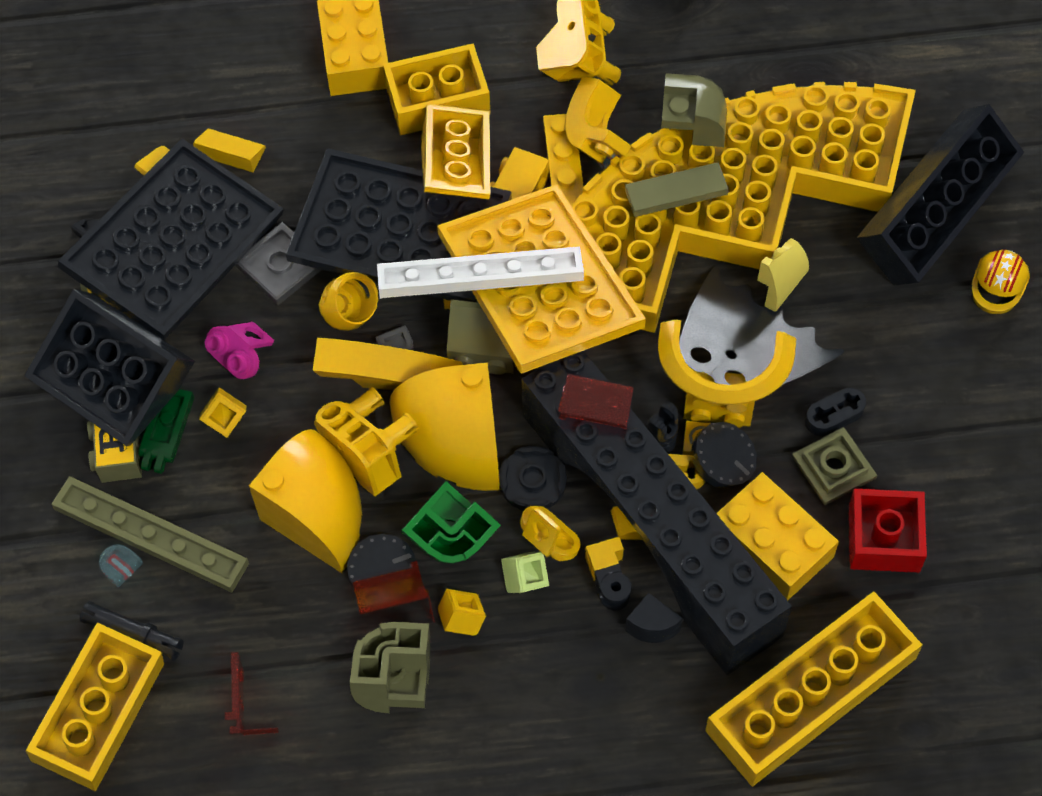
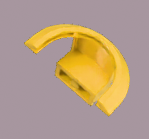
[658,320,796,428]

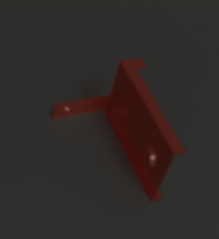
[558,374,633,429]
[353,561,435,623]
[225,652,279,735]

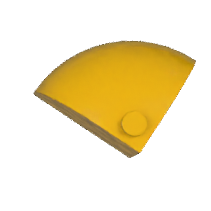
[390,362,500,491]
[249,429,362,573]

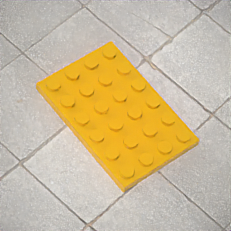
[437,184,646,374]

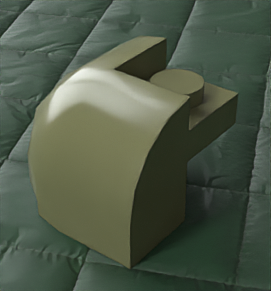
[661,73,727,147]
[350,622,430,714]

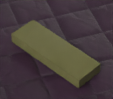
[625,162,728,217]

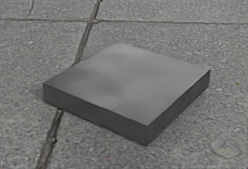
[235,222,321,305]

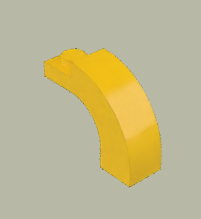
[565,76,631,164]

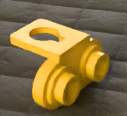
[520,506,581,561]

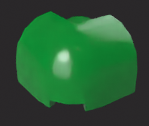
[400,481,501,564]

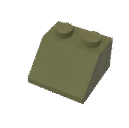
[447,300,515,375]

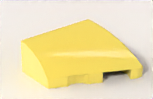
[757,238,809,312]

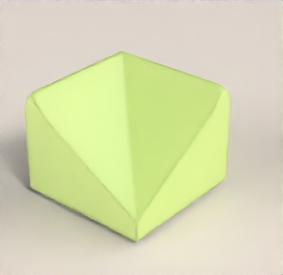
[501,552,549,593]

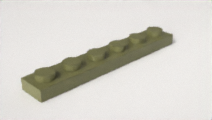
[51,476,249,593]

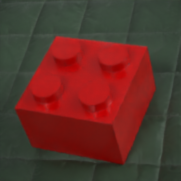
[849,489,927,573]

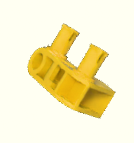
[536,0,621,85]
[314,387,419,497]

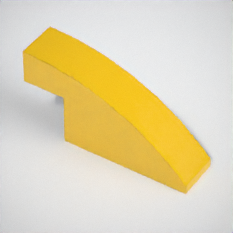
[313,337,463,390]

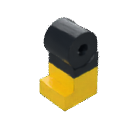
[585,537,632,611]

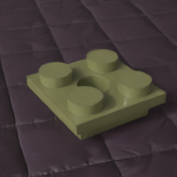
[792,427,877,506]

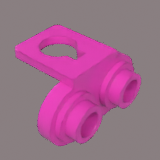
[205,322,274,379]

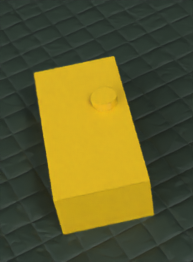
[26,622,164,792]

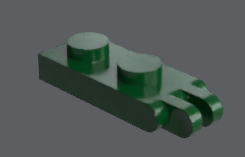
[139,389,195,474]

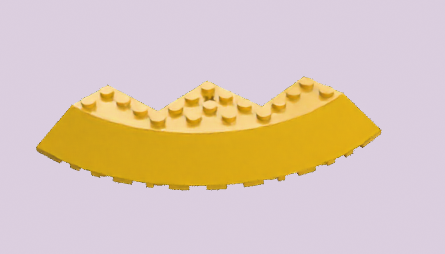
[571,82,916,333]

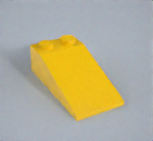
[421,104,490,199]

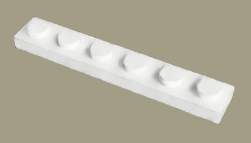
[377,247,584,298]

